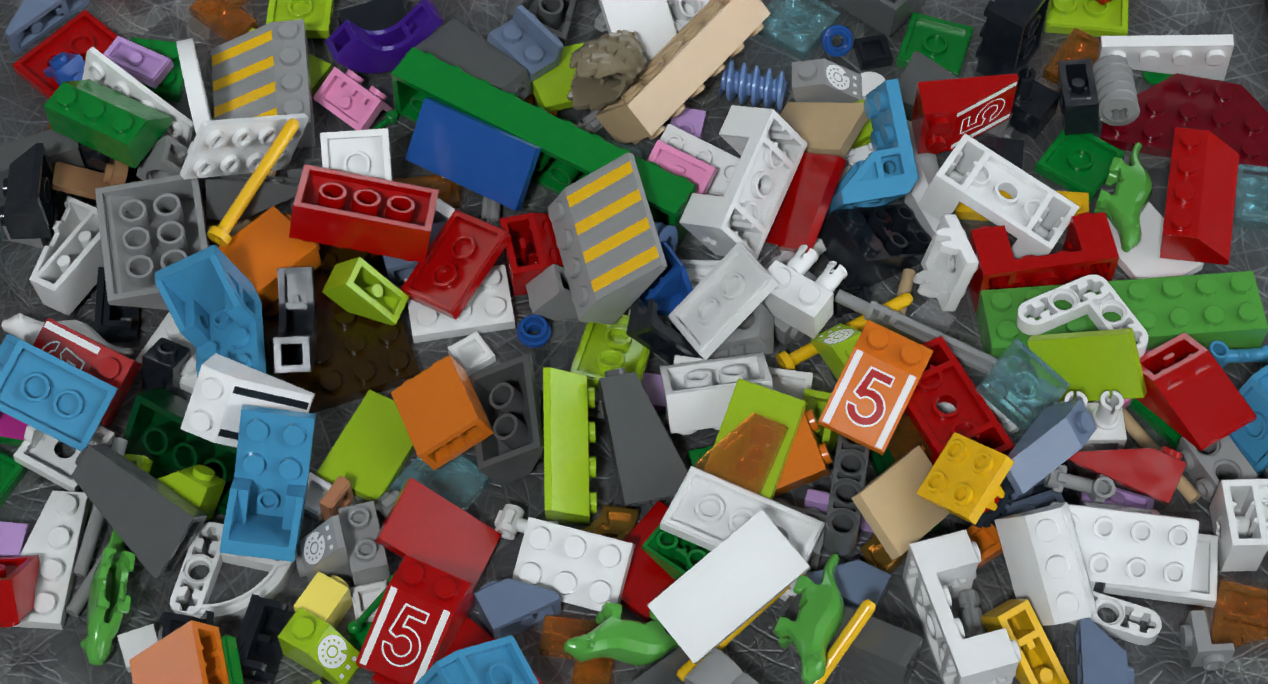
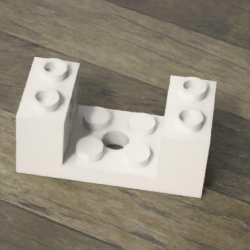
[679,105,808,259]
[917,134,1079,259]
[1209,479,1268,572]
[902,529,1021,684]

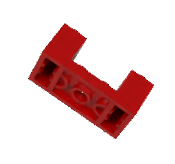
[968,212,1119,312]
[904,336,1015,465]

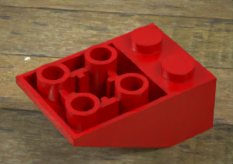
[499,212,564,296]
[1136,332,1256,451]

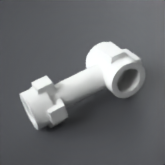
[494,504,558,540]

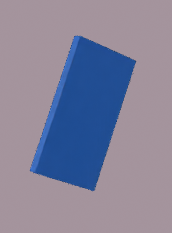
[405,97,541,211]

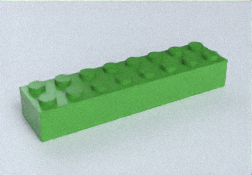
[976,271,1268,368]

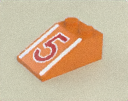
[817,320,933,455]

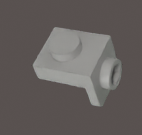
[1179,610,1235,670]

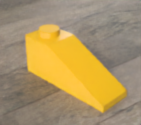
[980,599,1070,684]

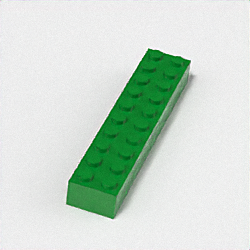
[391,47,696,248]

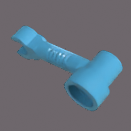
[1207,341,1268,369]

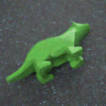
[1094,142,1152,252]
[80,529,136,666]
[774,554,844,684]
[563,602,680,666]

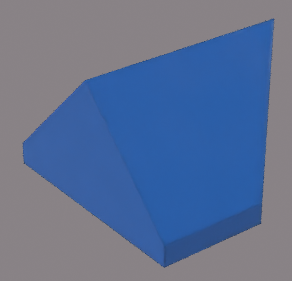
[637,242,693,316]

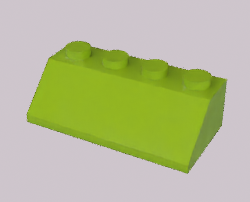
[543,367,597,524]

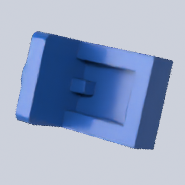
[43,52,85,86]

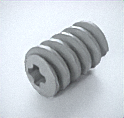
[1092,55,1140,126]

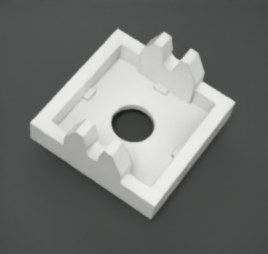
[913,214,979,311]
[13,425,115,492]

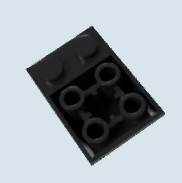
[817,204,932,288]

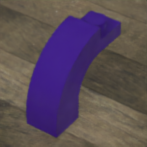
[325,0,444,73]

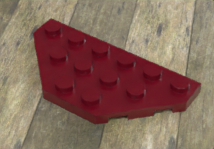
[1100,73,1268,176]

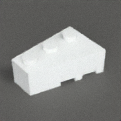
[29,196,104,316]

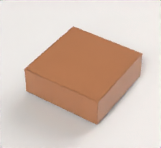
[319,476,354,521]

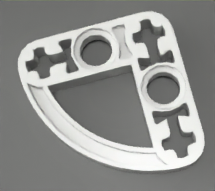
[176,38,212,134]
[170,522,297,625]

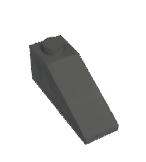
[205,174,300,224]

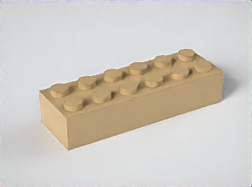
[595,0,771,146]

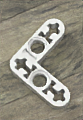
[1016,274,1148,358]
[1068,581,1162,646]

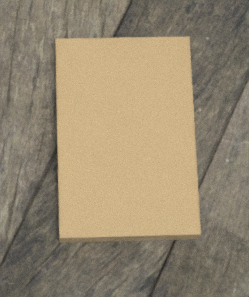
[780,102,868,158]
[851,445,950,560]

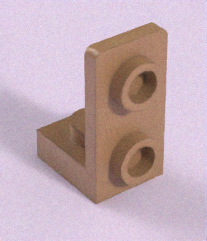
[51,159,129,200]

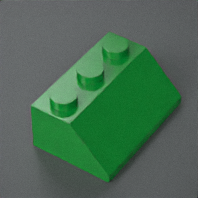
[43,79,173,169]

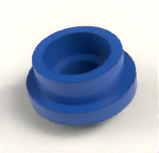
[821,24,853,57]
[517,314,551,348]

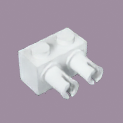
[762,245,847,339]
[1050,390,1127,451]

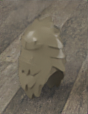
[567,29,647,111]

